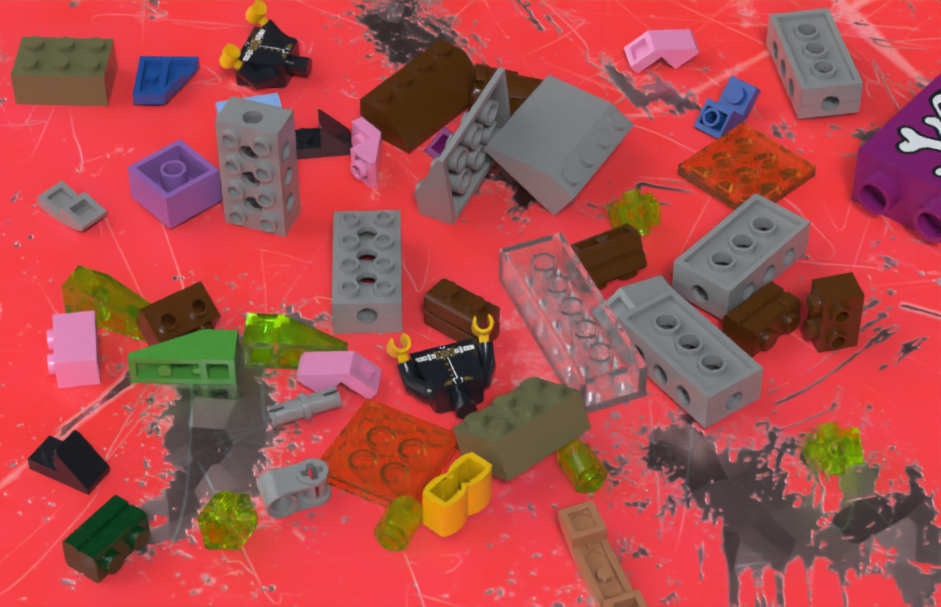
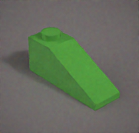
[127,329,241,385]

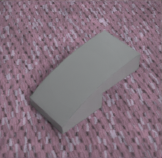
[37,181,107,232]

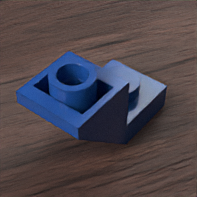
[694,75,761,140]

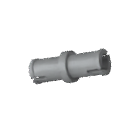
[267,385,342,428]

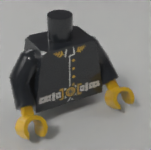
[220,0,312,89]
[387,314,496,419]

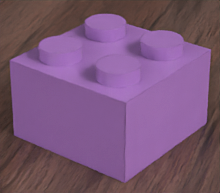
[127,139,223,229]

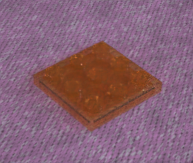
[678,122,816,210]
[320,398,459,517]

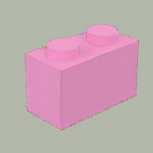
[47,310,101,389]

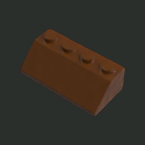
[360,39,474,154]

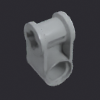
[257,458,332,519]

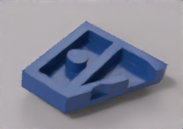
[132,56,200,105]

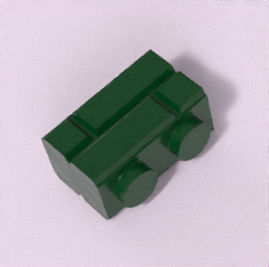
[62,494,151,584]

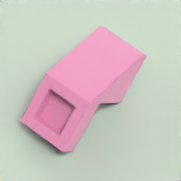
[624,29,700,74]
[350,117,382,189]
[296,351,382,400]

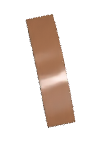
[557,500,648,607]

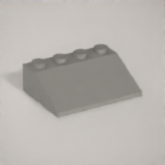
[414,67,511,225]
[483,75,634,216]

